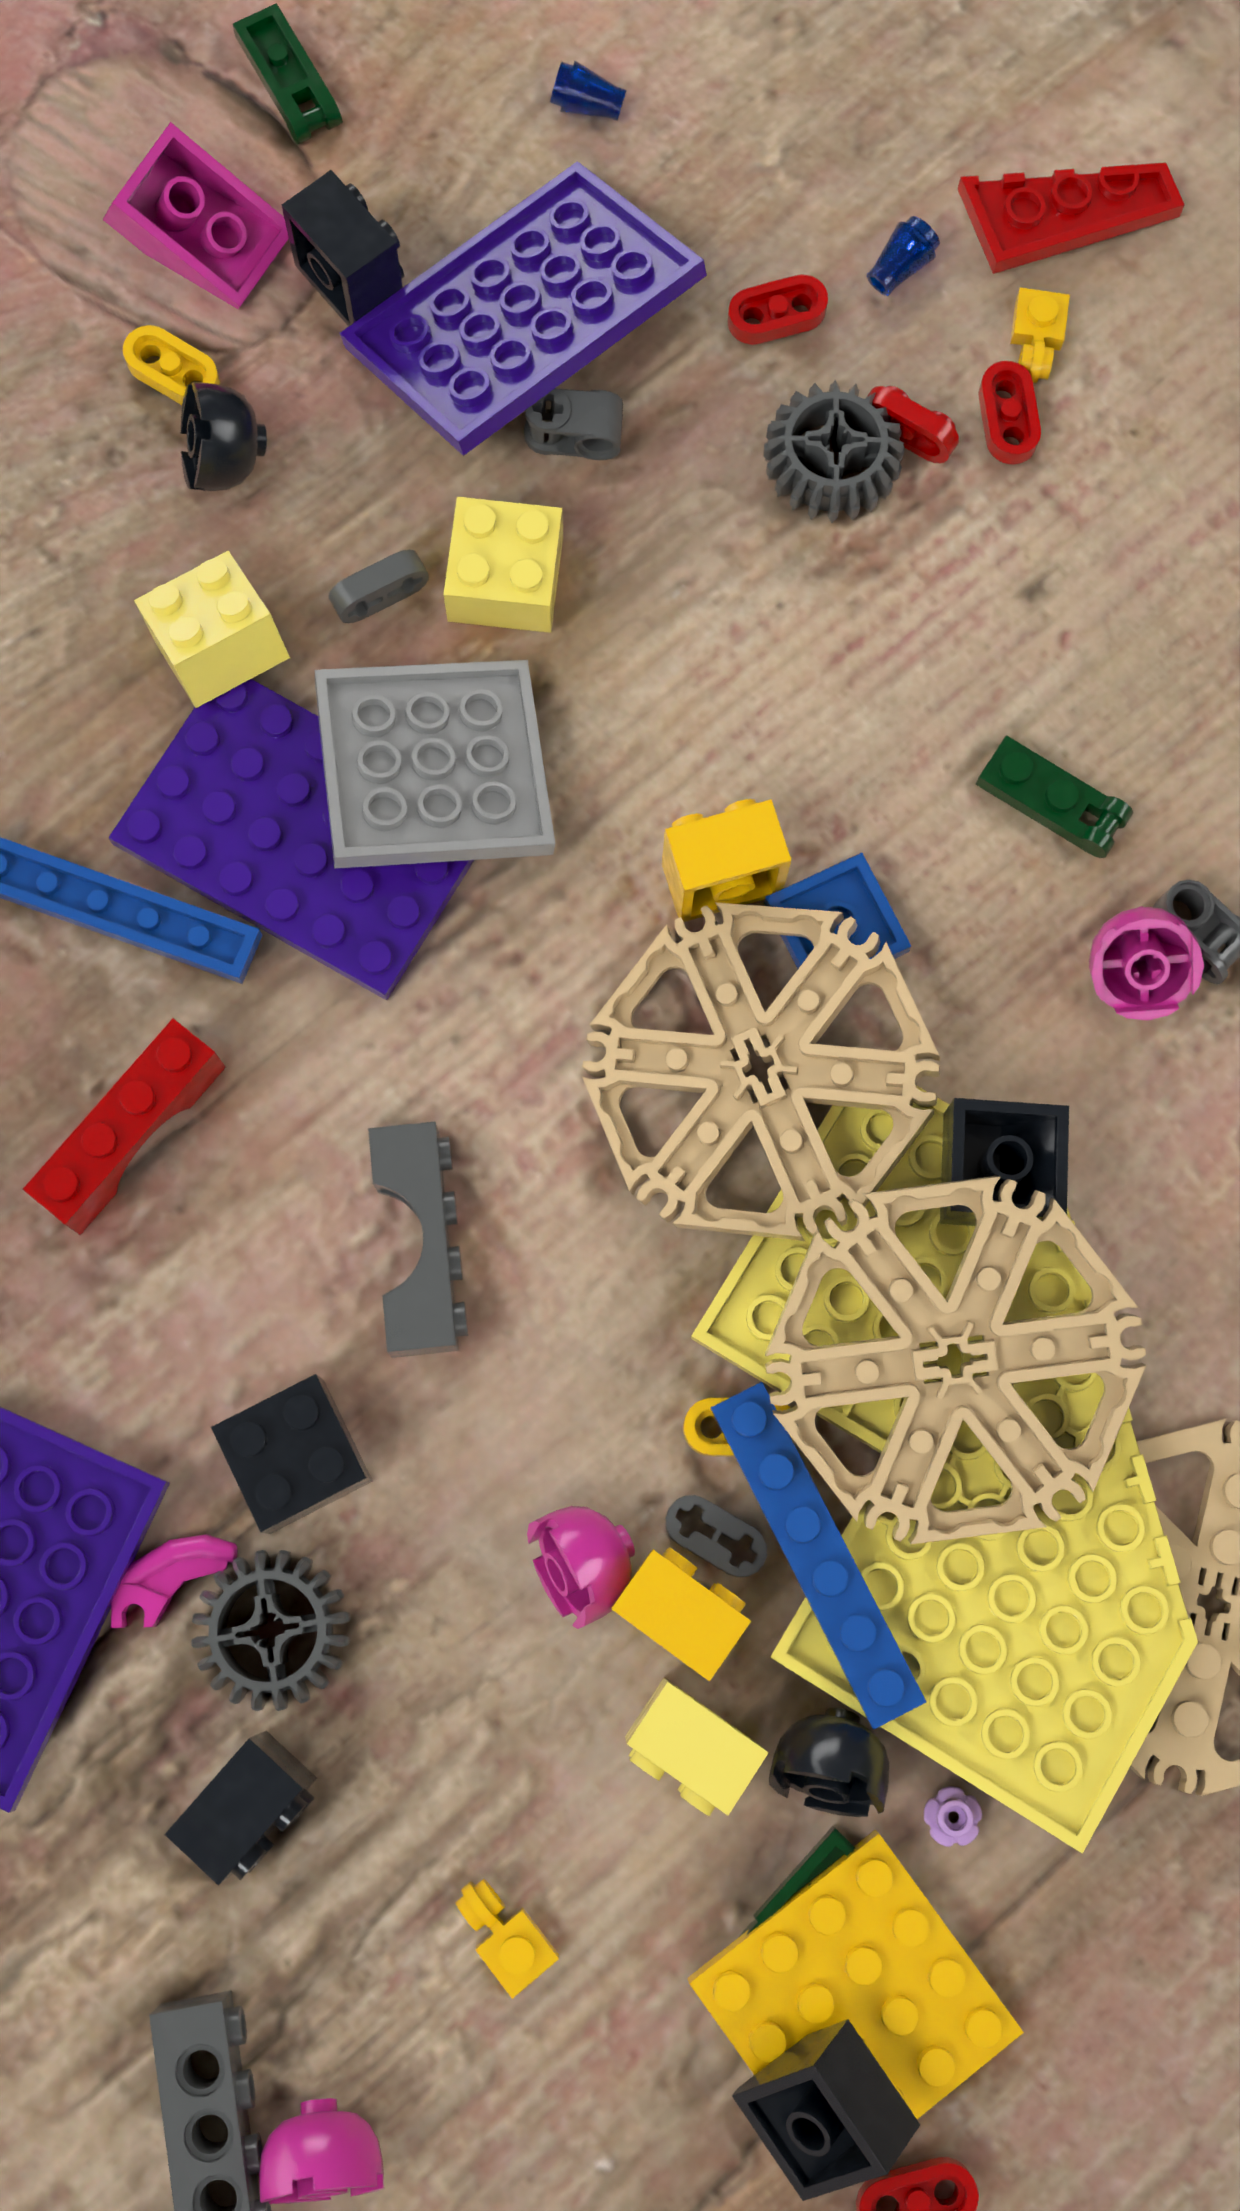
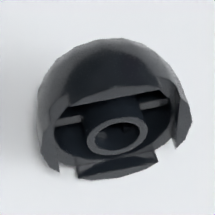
[181,382,267,491]
[769,1708,889,1817]

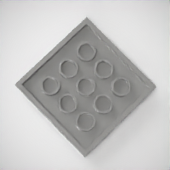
[315,660,555,868]

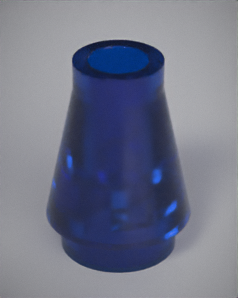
[550,60,627,121]
[866,216,940,296]

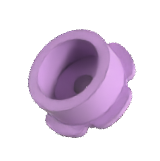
[924,1786,982,1847]

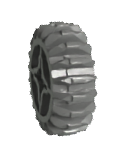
[763,380,904,523]
[191,1550,351,1711]

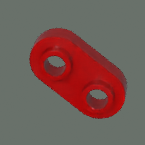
[727,274,828,345]
[978,361,1041,465]
[867,386,959,464]
[856,2157,979,2211]

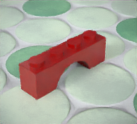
[22,1018,226,1235]

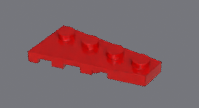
[957,162,1185,274]

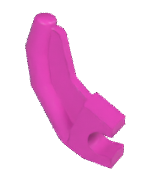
[111,1534,238,1628]

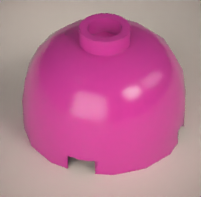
[1089,906,1204,1021]
[527,1506,635,1629]
[259,2098,385,2204]

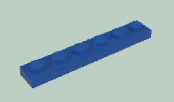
[0,837,263,984]
[711,1382,927,1730]

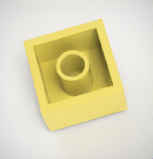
[443,497,563,633]
[134,551,290,708]
[625,1678,769,1816]

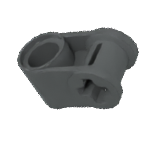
[524,388,623,460]
[1153,879,1240,984]

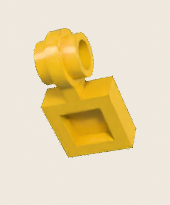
[1010,287,1070,384]
[455,1878,559,1999]

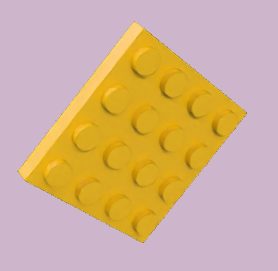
[687,1830,1024,2119]

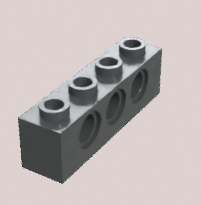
[149,1990,272,2211]

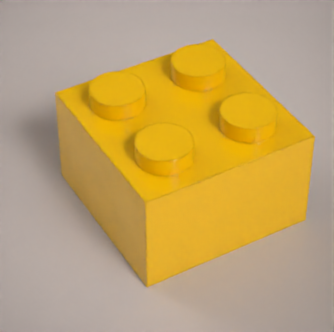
[662,799,792,922]
[611,1547,751,1682]

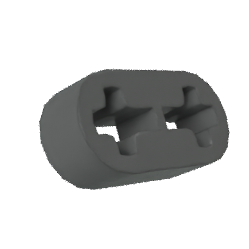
[329,549,429,623]
[665,1495,767,1577]

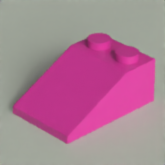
[103,122,289,309]

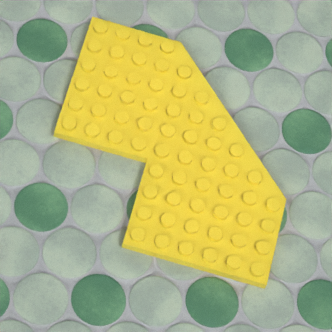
[691,1086,1198,1854]

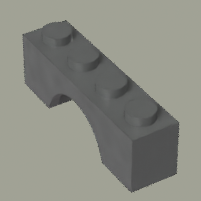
[368,1122,468,1358]

